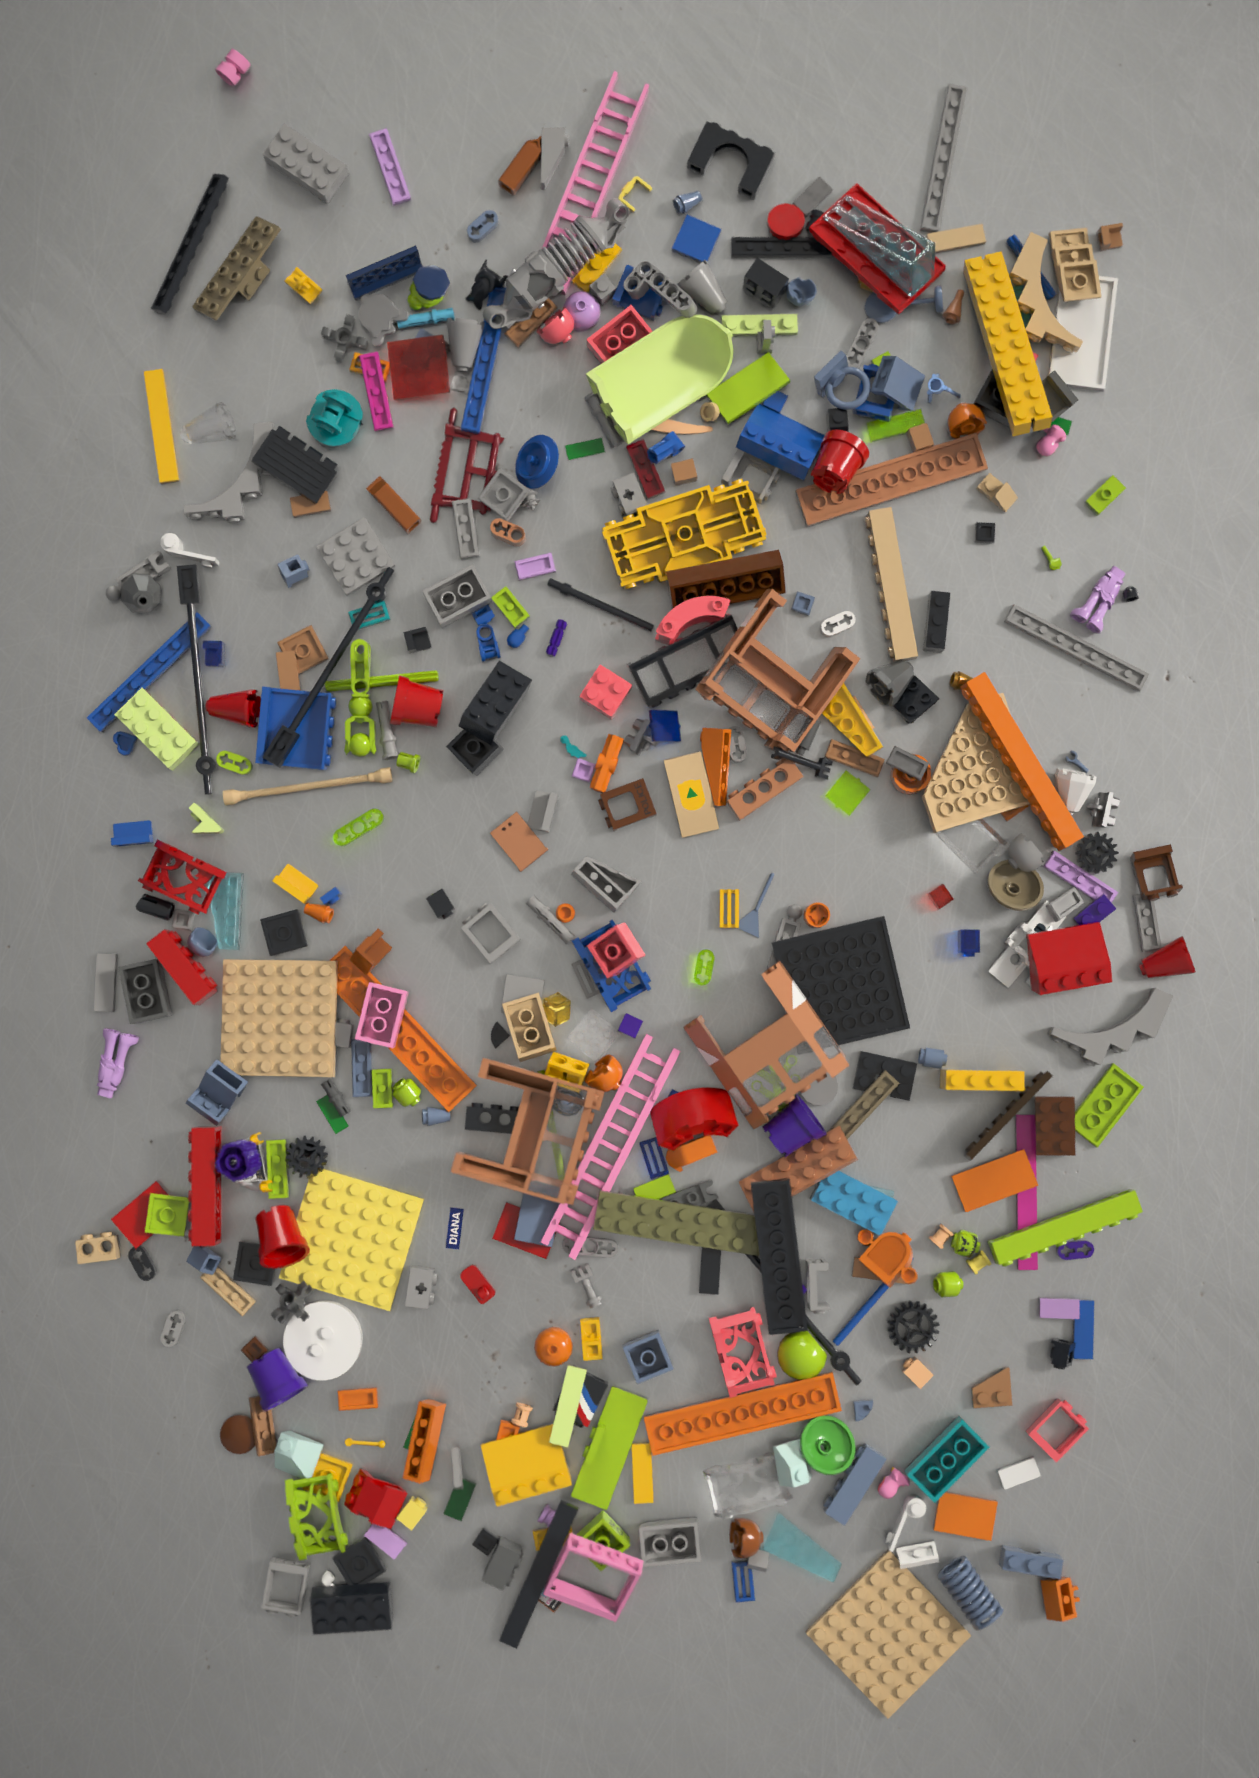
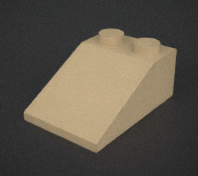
[502,993,557,1062]

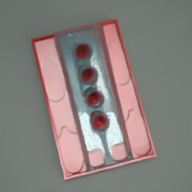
[809,183,946,315]

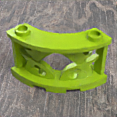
[285,1473,348,1560]

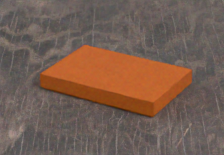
[933,1492,998,1541]

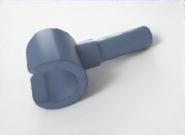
[1065,751,1089,773]

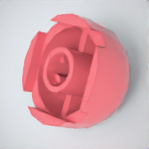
[536,307,574,344]

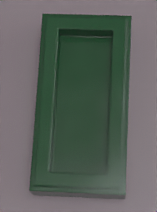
[444,1478,476,1521]

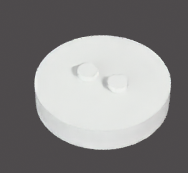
[283,1300,363,1380]

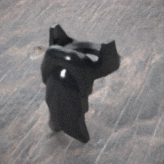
[465,260,508,310]

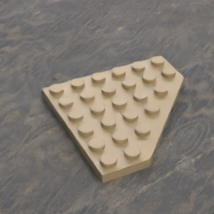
[922,693,1030,833]

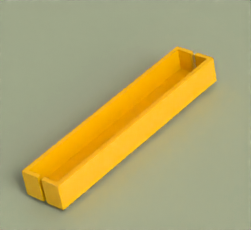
[963,251,1052,436]

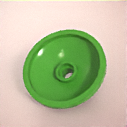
[800,1416,855,1475]

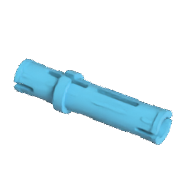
[397,307,455,329]

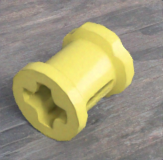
[966,1250,992,1275]

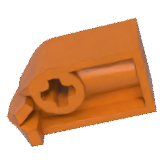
[665,1135,718,1172]

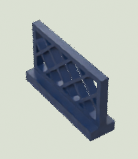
[345,245,423,301]

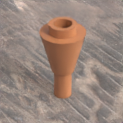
[942,289,965,324]

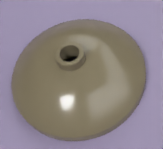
[987,860,1044,911]

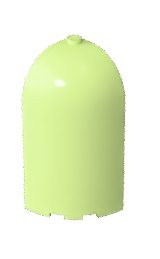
[586,315,734,444]

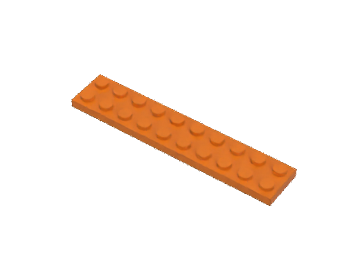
[329,946,477,1112]
[644,1372,842,1456]

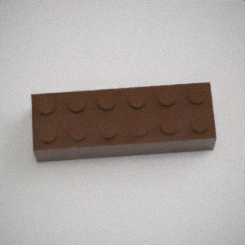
[666,550,786,609]

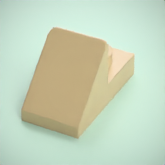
[976,473,1018,513]

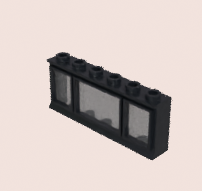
[627,614,738,708]

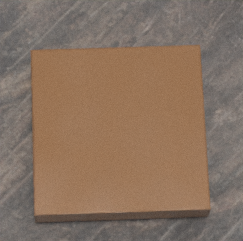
[277,625,329,675]

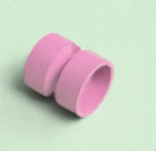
[215,49,251,87]

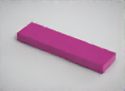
[359,351,394,431]

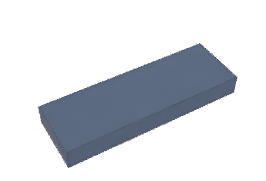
[351,1039,373,1097]

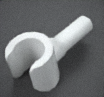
[322,1571,335,1586]

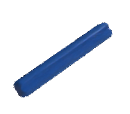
[1007,235,1056,300]

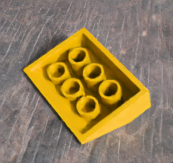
[481,1423,572,1507]

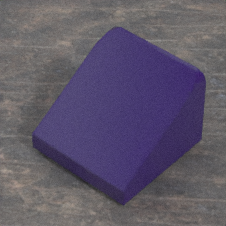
[618,1013,643,1038]

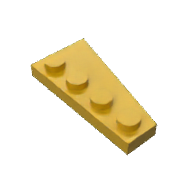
[822,683,883,757]

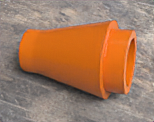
[304,903,334,924]

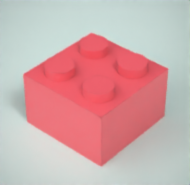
[579,665,632,720]
[587,923,645,978]

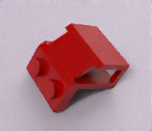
[344,1469,407,1529]

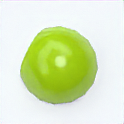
[777,1331,827,1380]

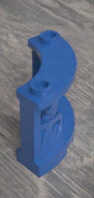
[572,919,651,1012]

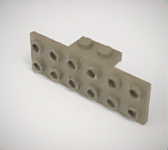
[192,216,281,321]

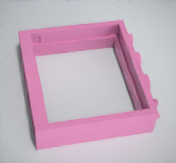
[543,1533,643,1622]

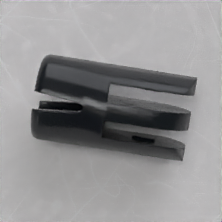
[136,894,175,921]

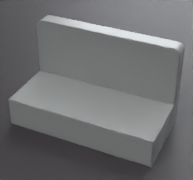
[527,790,558,833]

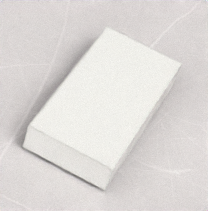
[997,1457,1041,1490]

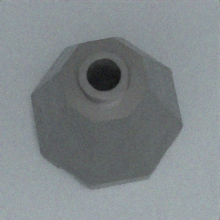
[121,573,160,613]
[866,660,914,707]

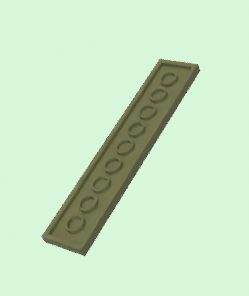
[593,1190,760,1256]

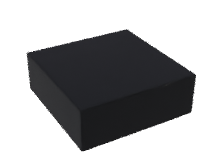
[975,522,995,543]
[472,1527,499,1556]

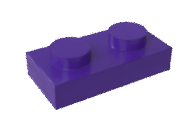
[1073,893,1116,925]

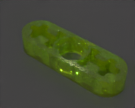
[333,809,384,846]

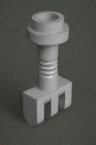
[570,1263,601,1309]

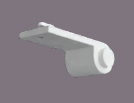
[160,533,219,567]
[885,1494,926,1552]

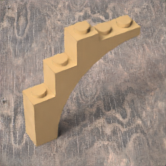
[1009,232,1083,353]

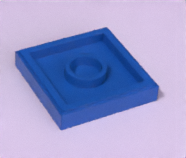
[672,214,721,263]

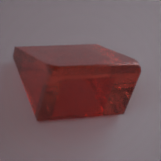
[927,884,954,910]

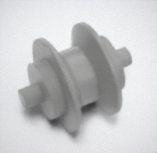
[522,488,540,510]

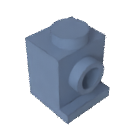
[278,555,309,588]

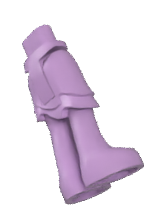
[1070,566,1125,634]
[97,1028,139,1098]

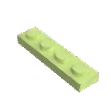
[722,314,798,336]

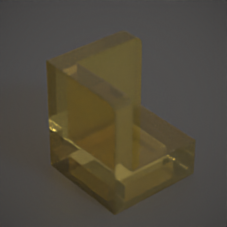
[543,992,571,1027]

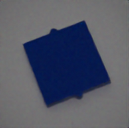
[649,710,681,742]

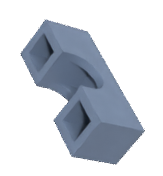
[999,1545,1064,1579]

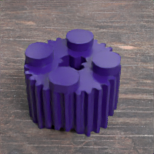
[215,1139,262,1182]

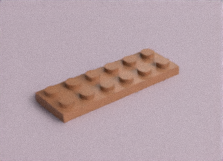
[739,1126,858,1212]

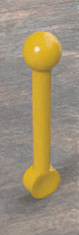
[345,1438,386,1448]

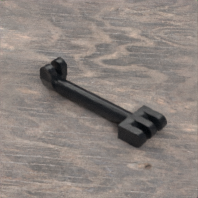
[771,746,833,780]

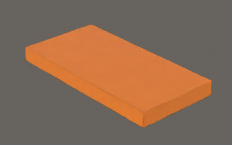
[952,1149,1039,1212]

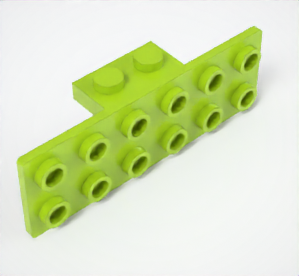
[571,1386,648,1510]

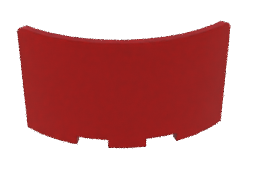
[650,1087,739,1151]

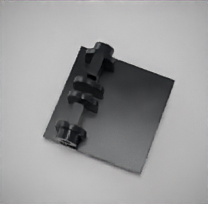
[893,675,940,724]

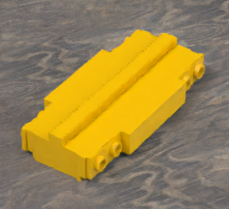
[602,479,767,589]

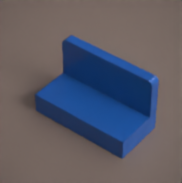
[111,820,153,847]

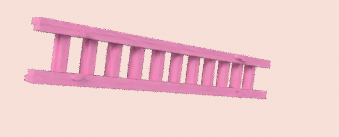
[541,1034,681,1260]

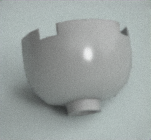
[1008,833,1045,872]

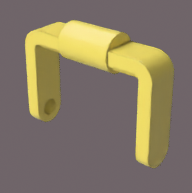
[619,176,652,212]

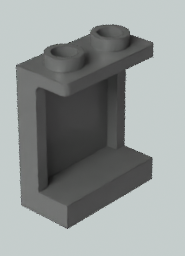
[1031,370,1078,432]

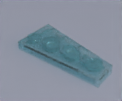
[208,872,244,950]
[763,1512,842,1582]

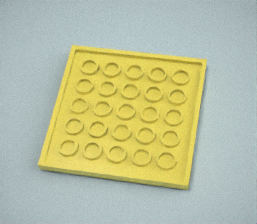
[279,1169,424,1311]

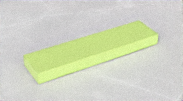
[549,1365,587,1447]

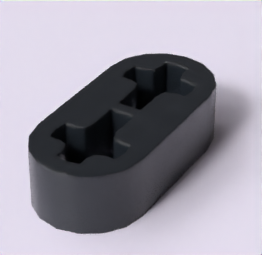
[128,1246,157,1281]

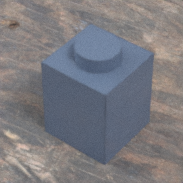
[186,1246,222,1275]

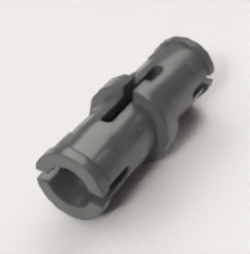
[321,1078,351,1118]

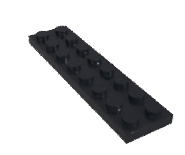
[751,1178,808,1335]

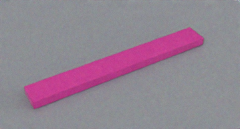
[1015,1114,1038,1270]

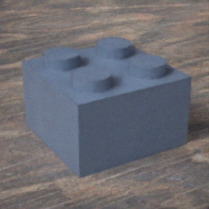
[623,1330,673,1384]

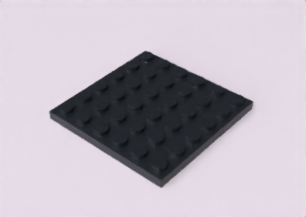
[771,916,910,1055]

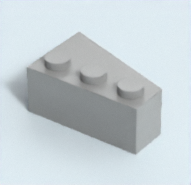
[571,856,642,912]

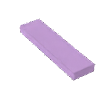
[369,128,411,206]
[1043,851,1118,903]

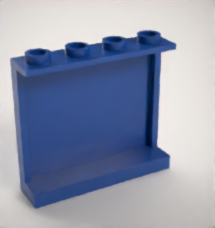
[255,686,336,770]

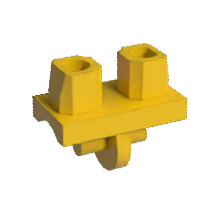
[284,267,323,304]

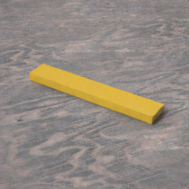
[144,369,179,484]

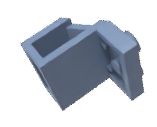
[185,1060,248,1126]

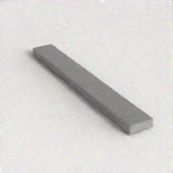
[920,84,967,233]
[1004,604,1149,692]

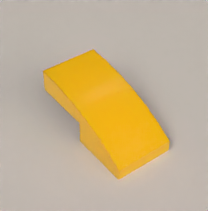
[580,1317,603,1361]

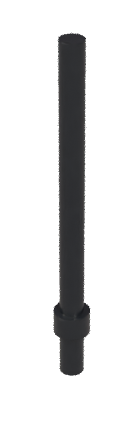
[547,578,654,632]

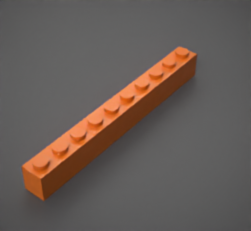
[960,672,1084,851]

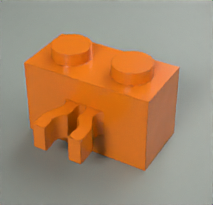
[1040,1576,1080,1622]

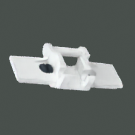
[988,900,1066,988]

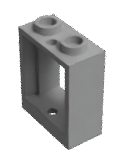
[461,903,521,964]
[261,1557,311,1617]

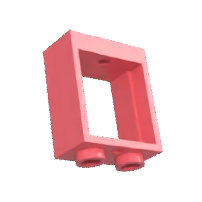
[1025,1398,1089,1463]

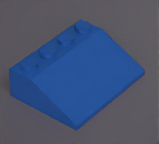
[736,404,824,480]

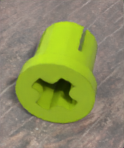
[396,752,420,774]

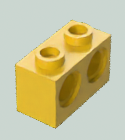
[544,1052,589,1091]

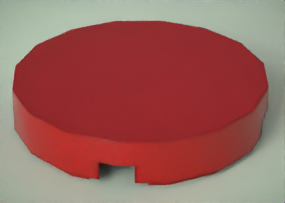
[767,203,805,240]

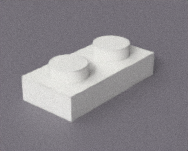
[896,1541,939,1569]

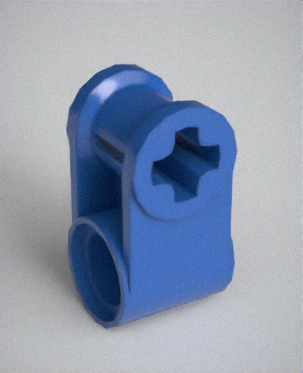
[476,624,501,662]

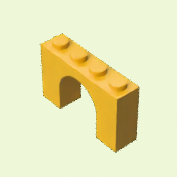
[940,1069,1024,1091]

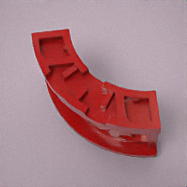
[138,839,227,915]

